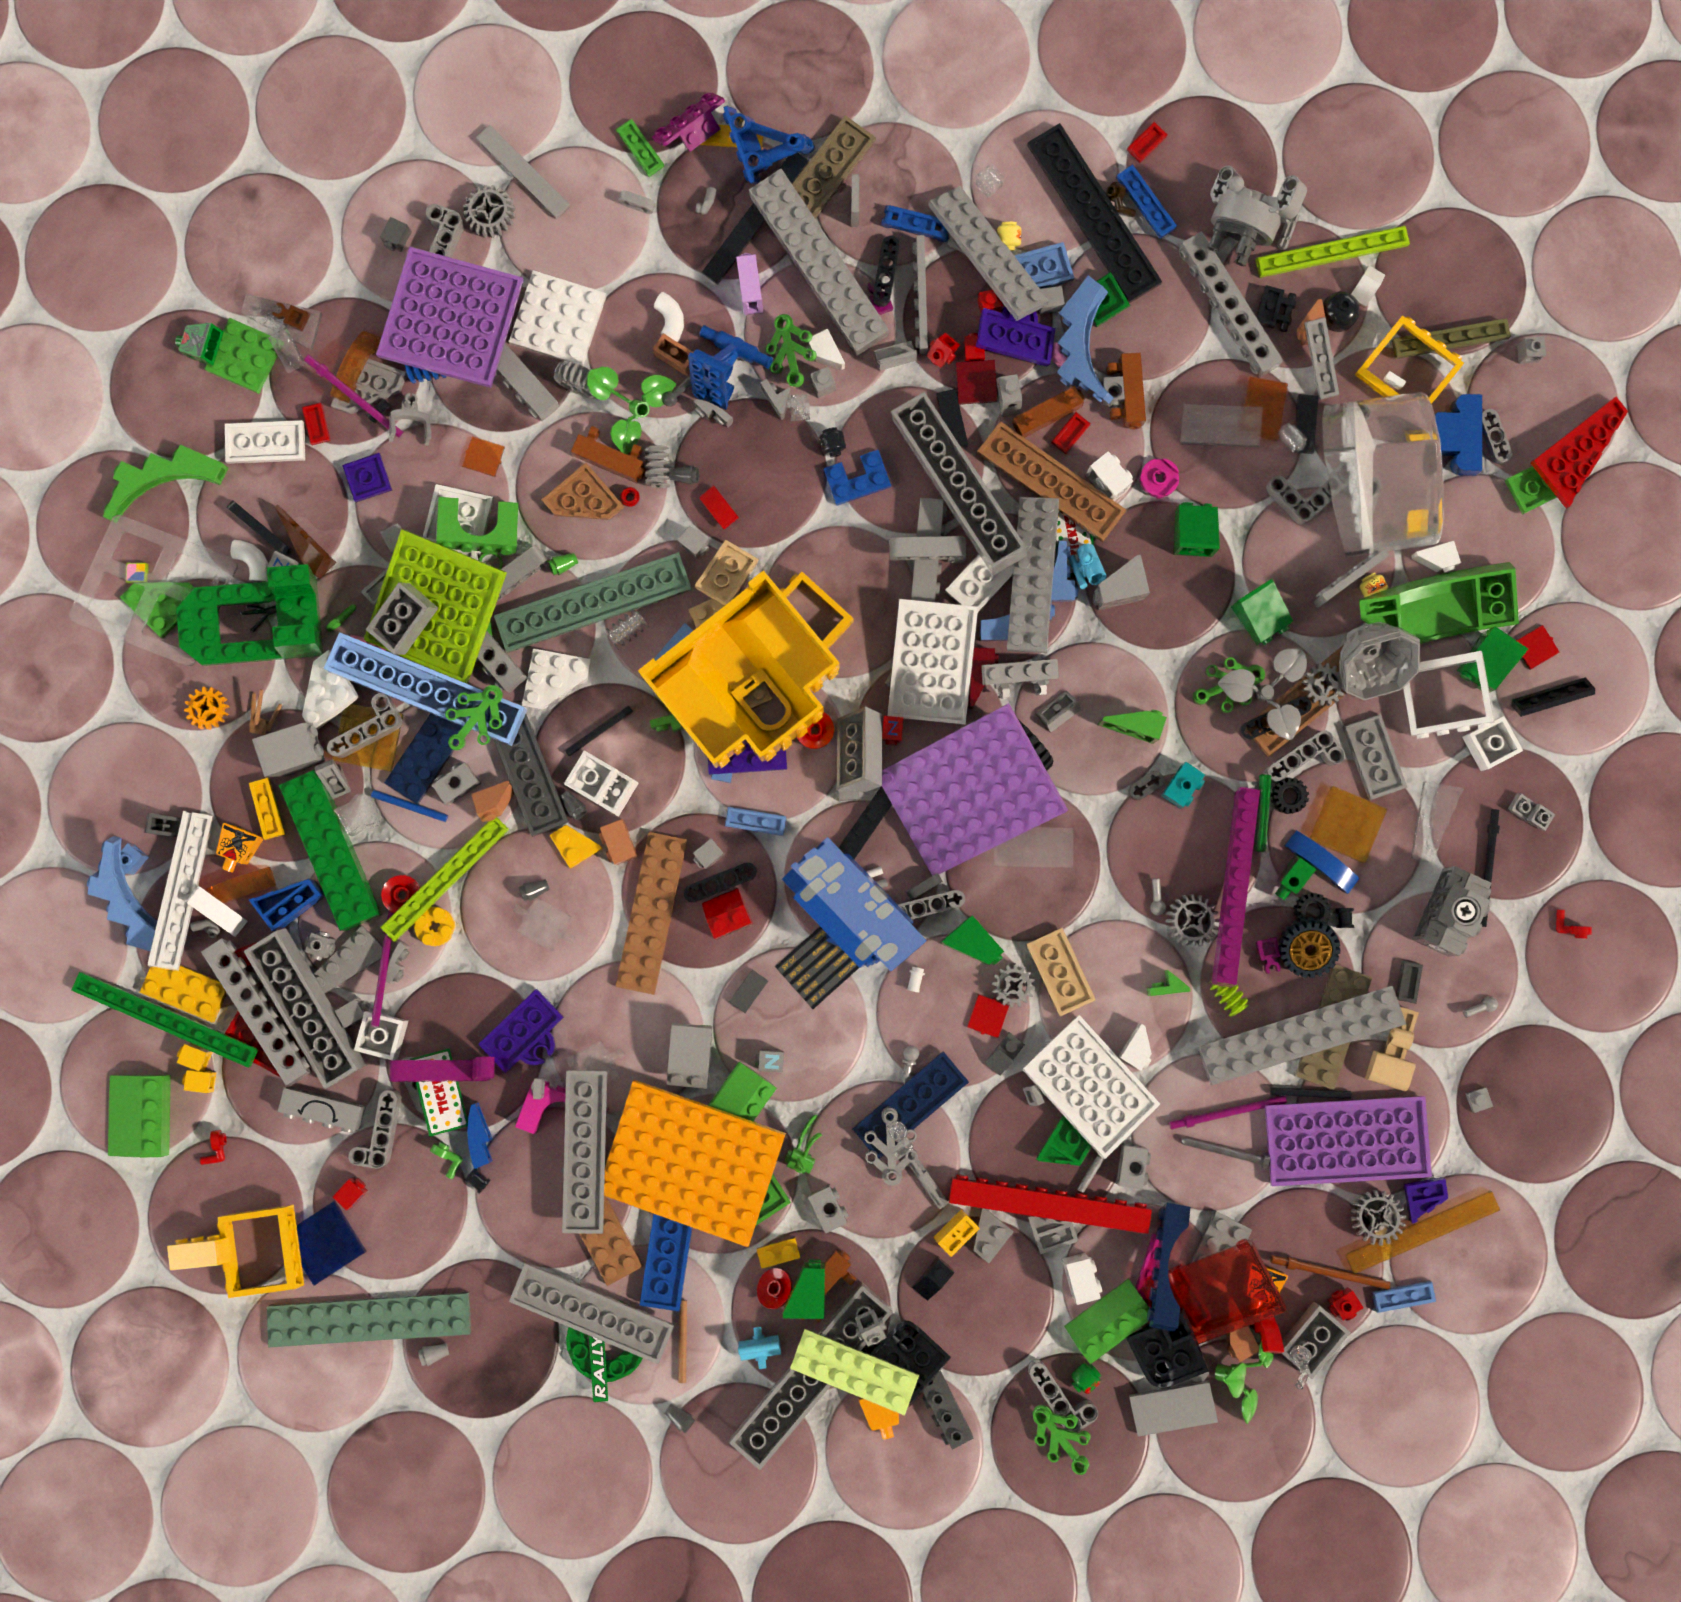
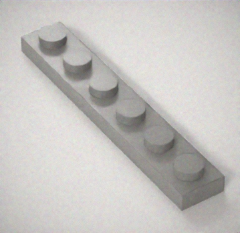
[912,235,928,355]

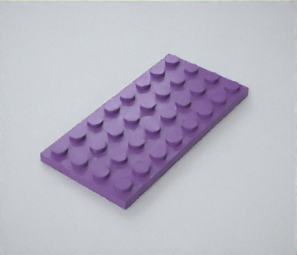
[1265,1096,1432,1186]

